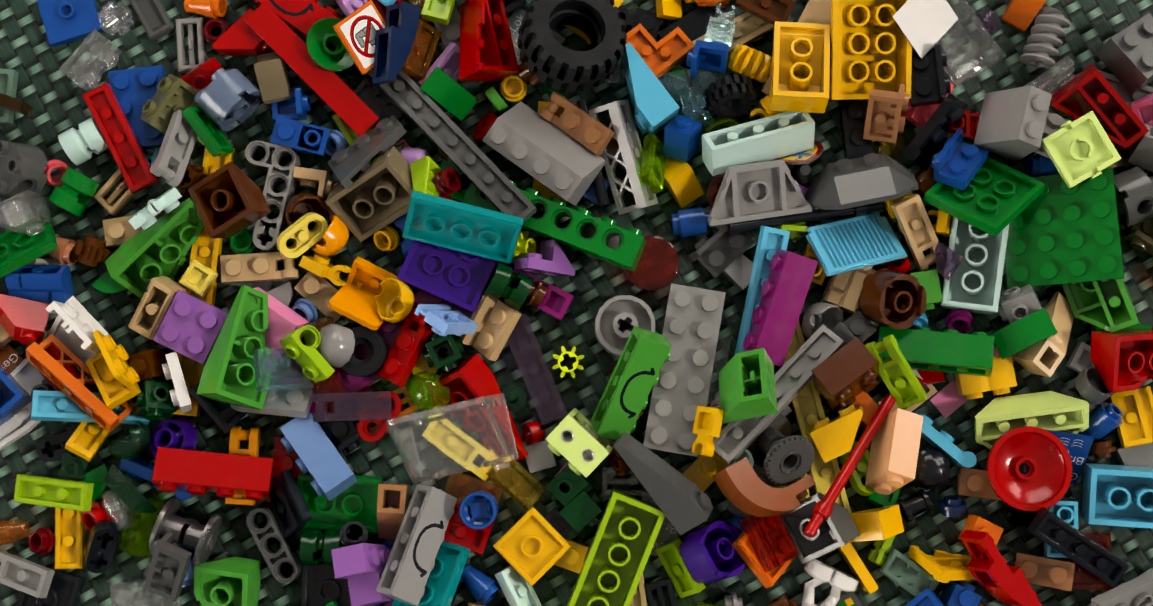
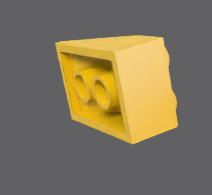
[769,21,830,113]

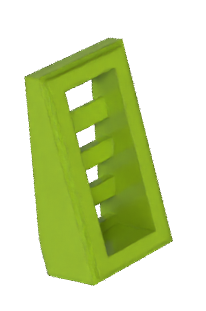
[410,156,441,197]

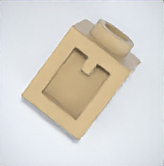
[293,166,334,201]

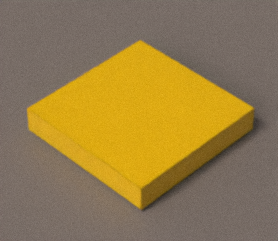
[493,507,572,586]

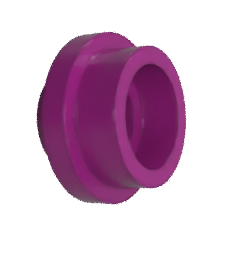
[945,309,973,334]

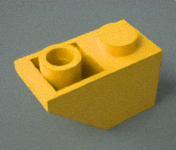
[810,404,864,463]

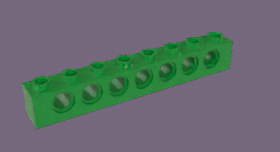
[439,160,647,272]

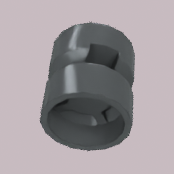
[1060,366,1114,413]

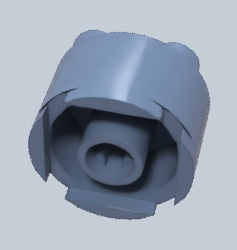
[194,68,261,131]

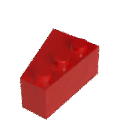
[459,0,519,82]

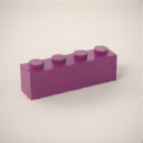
[743,249,818,367]

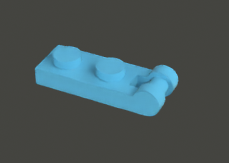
[915,412,977,468]

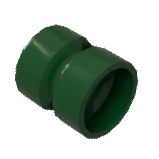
[483,261,534,310]
[300,529,345,565]

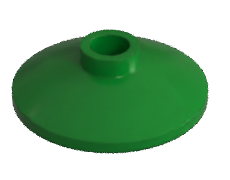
[306,18,355,72]

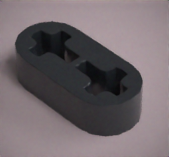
[37,429,76,462]
[84,521,119,573]

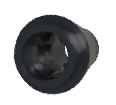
[340,521,368,547]

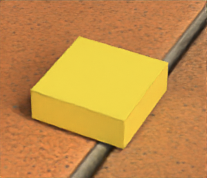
[179,259,219,297]

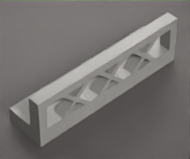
[588,99,659,215]

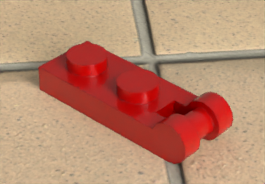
[378,306,432,388]

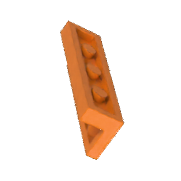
[26,334,134,433]

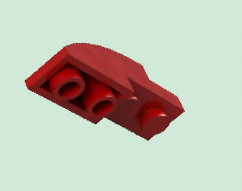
[960,530,1042,606]

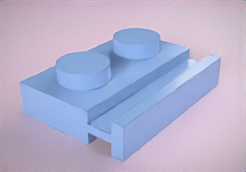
[414,304,479,336]

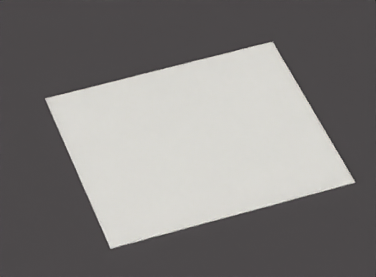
[892,0,958,59]

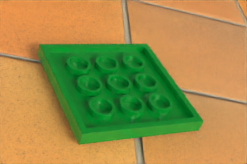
[1005,167,1124,289]

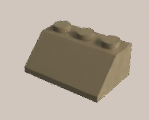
[325,146,413,242]

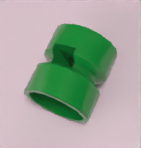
[48,167,100,217]

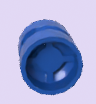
[460,490,498,529]

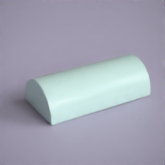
[941,216,1010,314]

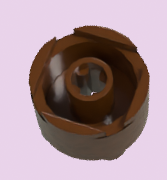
[860,269,927,330]

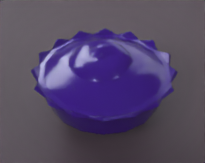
[149,416,199,459]

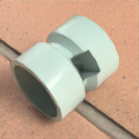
[58,117,109,166]

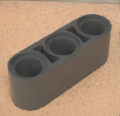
[246,507,301,583]

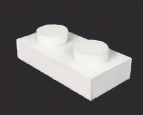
[162,352,193,413]

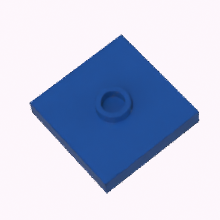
[37,0,104,47]

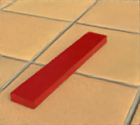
[244,2,380,136]

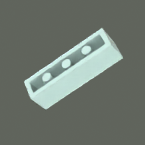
[702,112,815,176]

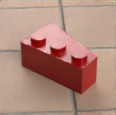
[1050,64,1149,149]

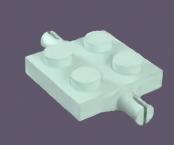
[128,187,182,230]

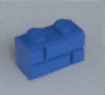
[5,265,74,304]

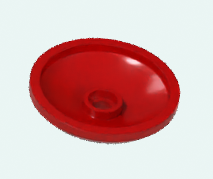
[987,426,1072,511]

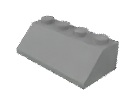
[482,102,607,206]

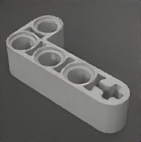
[245,141,301,252]

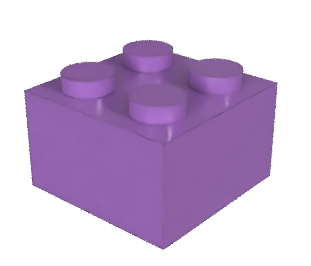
[153,290,229,365]

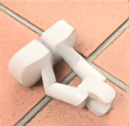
[801,559,859,606]

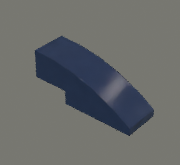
[372,2,421,85]

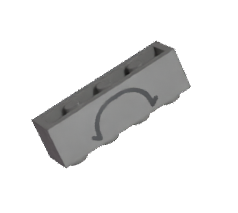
[376,484,458,606]

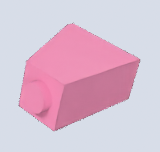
[253,287,310,372]

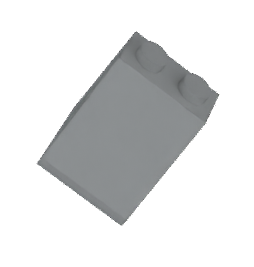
[973,85,1052,161]

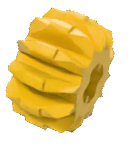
[728,44,772,83]

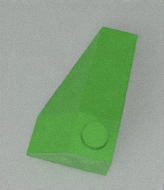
[104,198,205,299]
[196,285,269,410]
[194,557,261,606]

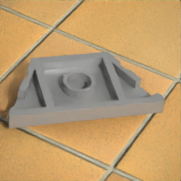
[707,159,812,226]

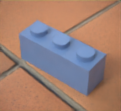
[280,411,357,501]

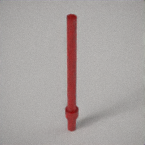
[803,395,896,538]

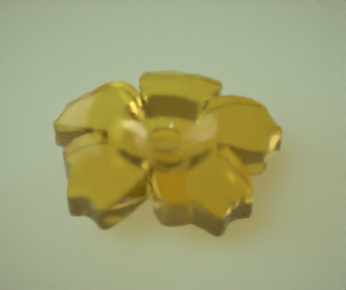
[878,132,904,160]

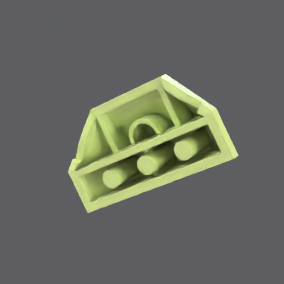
[975,391,1089,450]

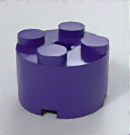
[679,521,745,583]

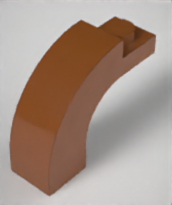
[713,457,816,518]

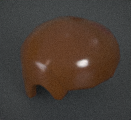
[285,193,327,230]

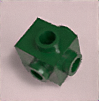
[423,334,465,373]
[131,378,178,421]

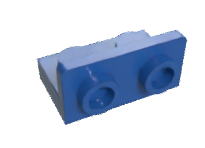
[931,129,988,191]

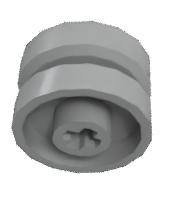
[595,295,655,357]

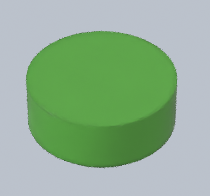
[485,86,509,113]

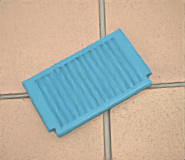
[806,212,907,277]

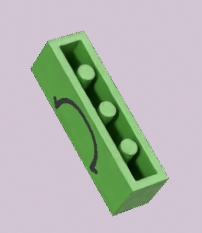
[590,326,671,440]

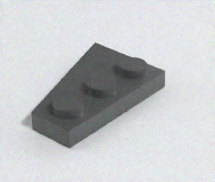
[327,115,407,190]

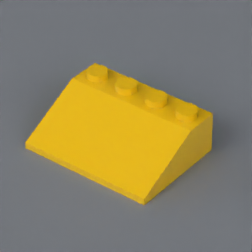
[830,0,912,100]

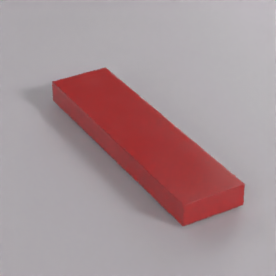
[82,83,159,194]

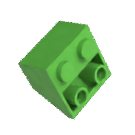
[718,348,778,424]

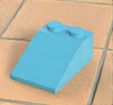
[622,42,680,139]

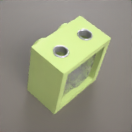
[545,408,614,478]

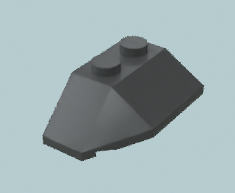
[805,153,919,210]

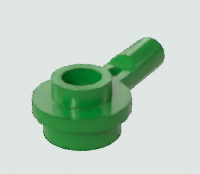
[230,228,256,254]

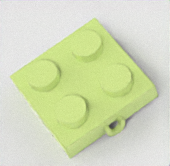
[1041,111,1122,188]

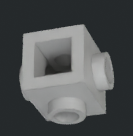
[998,284,1043,324]

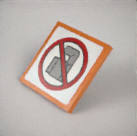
[333,0,386,75]

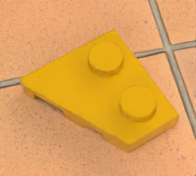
[908,545,976,583]

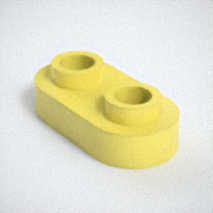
[276,212,328,258]

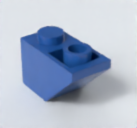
[270,116,331,156]

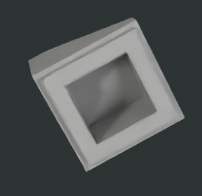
[722,254,753,291]

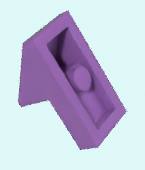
[514,239,575,277]

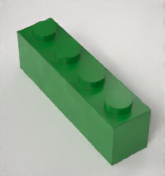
[878,326,995,377]

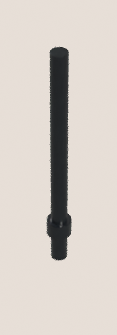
[727,201,886,234]

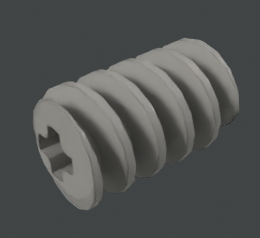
[1020,7,1071,68]

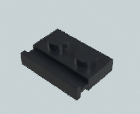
[266,470,313,539]

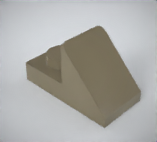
[254,52,291,105]

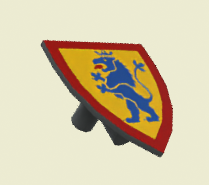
[771,141,824,184]

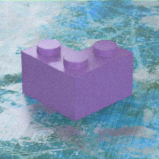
[331,543,394,606]

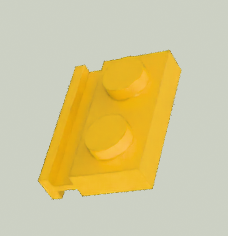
[1108,386,1153,449]

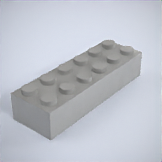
[643,283,726,457]

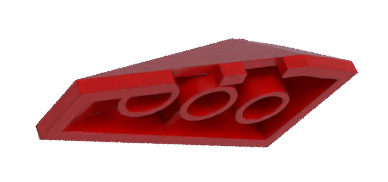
[1090,330,1153,392]
[427,353,528,465]

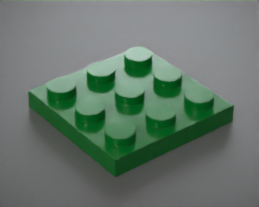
[924,157,1045,237]

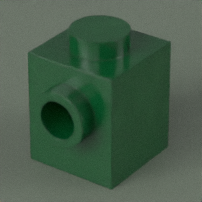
[546,465,591,507]
[559,489,602,533]

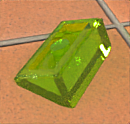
[119,495,165,556]

